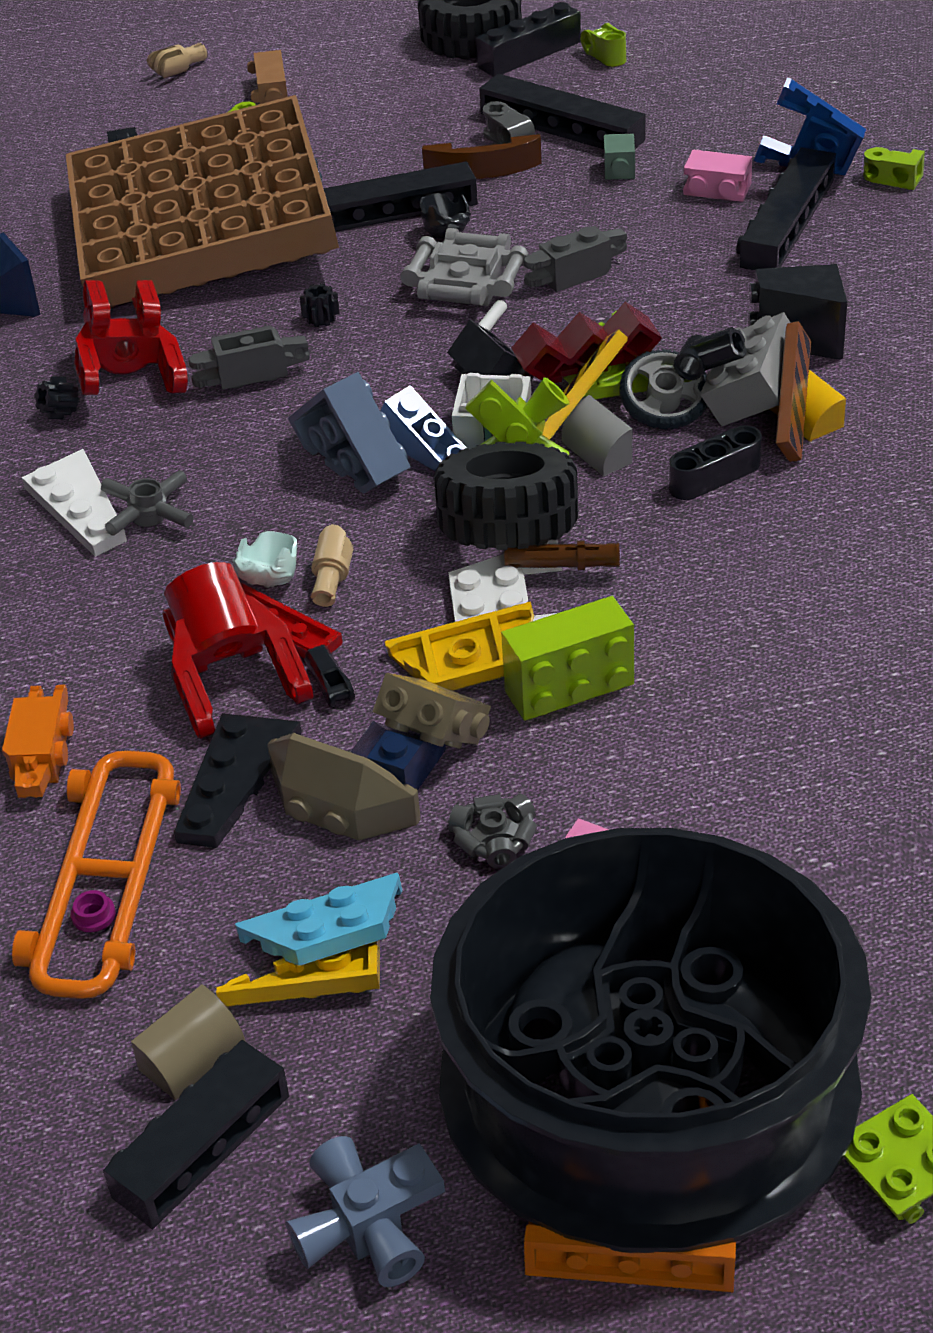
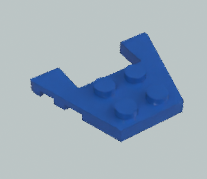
[753,77,866,175]

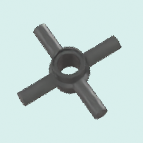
[101,470,194,536]

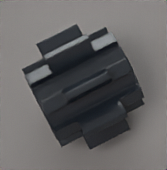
[299,283,340,327]
[34,376,80,420]

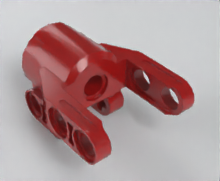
[74,280,188,395]
[162,562,313,739]

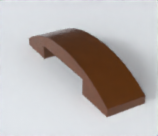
[422,134,542,179]

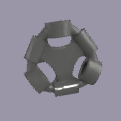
[448,793,537,869]

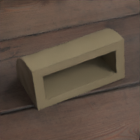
[131,984,246,1101]

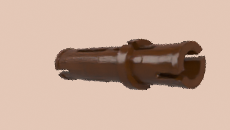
[504,540,620,571]

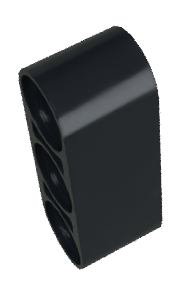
[669,426,762,500]

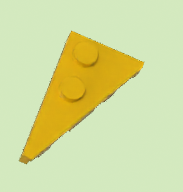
[216,940,380,1006]

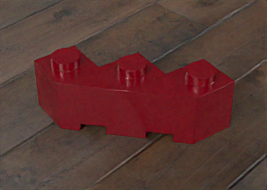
[511,301,662,383]

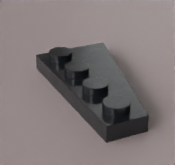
[174,713,302,848]

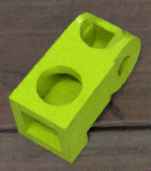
[863,147,925,190]

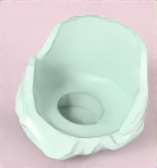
[233,531,297,588]

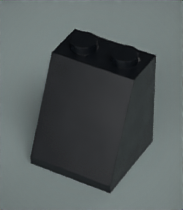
[748,264,848,360]

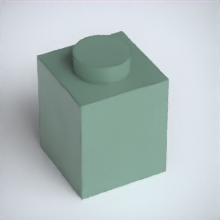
[604,134,635,180]

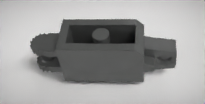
[523,225,627,292]
[188,326,310,390]

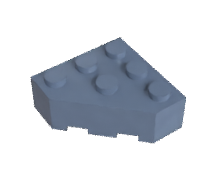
[288,372,411,494]

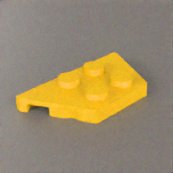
[385,601,535,691]

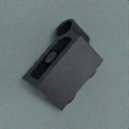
[447,319,534,381]

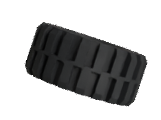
[417,0,522,60]
[434,442,578,550]

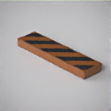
[776,321,811,462]

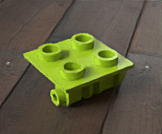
[844,1094,933,1224]

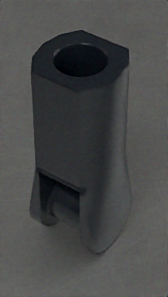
[305,644,355,708]

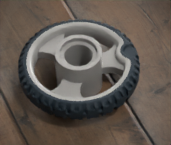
[620,349,707,430]

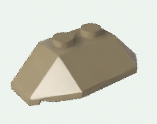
[267,733,421,841]

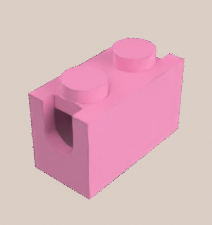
[683,150,752,202]

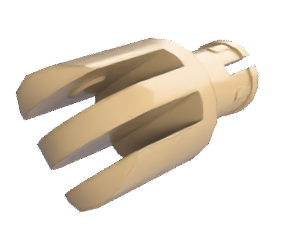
[147,43,207,78]
[311,524,353,607]

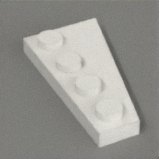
[22,449,127,557]

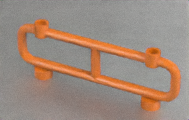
[12,751,181,999]

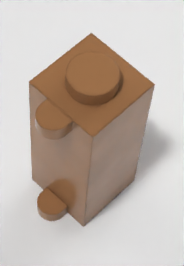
[247,50,288,104]

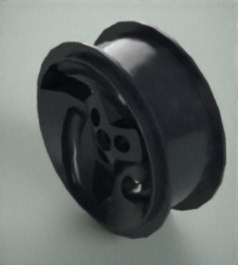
[430,828,872,1253]

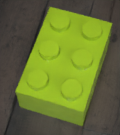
[501,595,634,721]

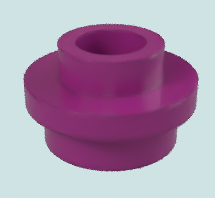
[70,890,116,932]

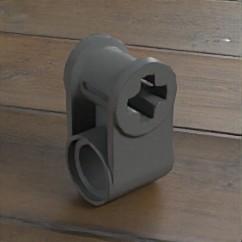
[483,101,535,144]

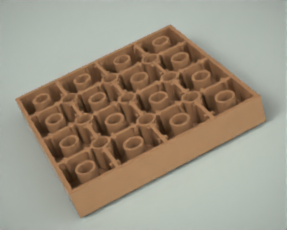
[66,95,339,309]

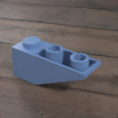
[381,386,466,471]

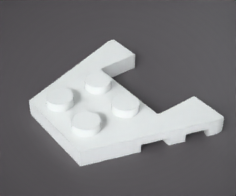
[448,539,562,622]

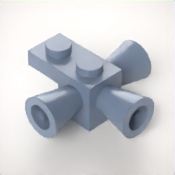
[286,1136,445,1287]

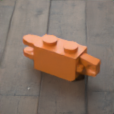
[2,685,74,798]

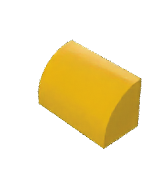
[770,370,846,441]

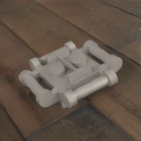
[400,228,528,306]

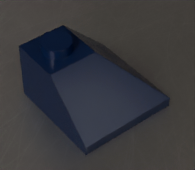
[0,232,41,317]
[351,721,446,790]

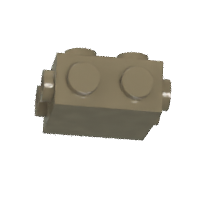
[372,673,491,749]

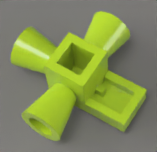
[465,378,570,455]

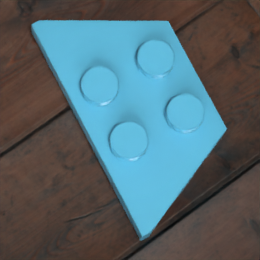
[235,873,402,966]

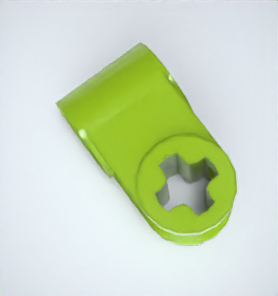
[580,23,627,67]

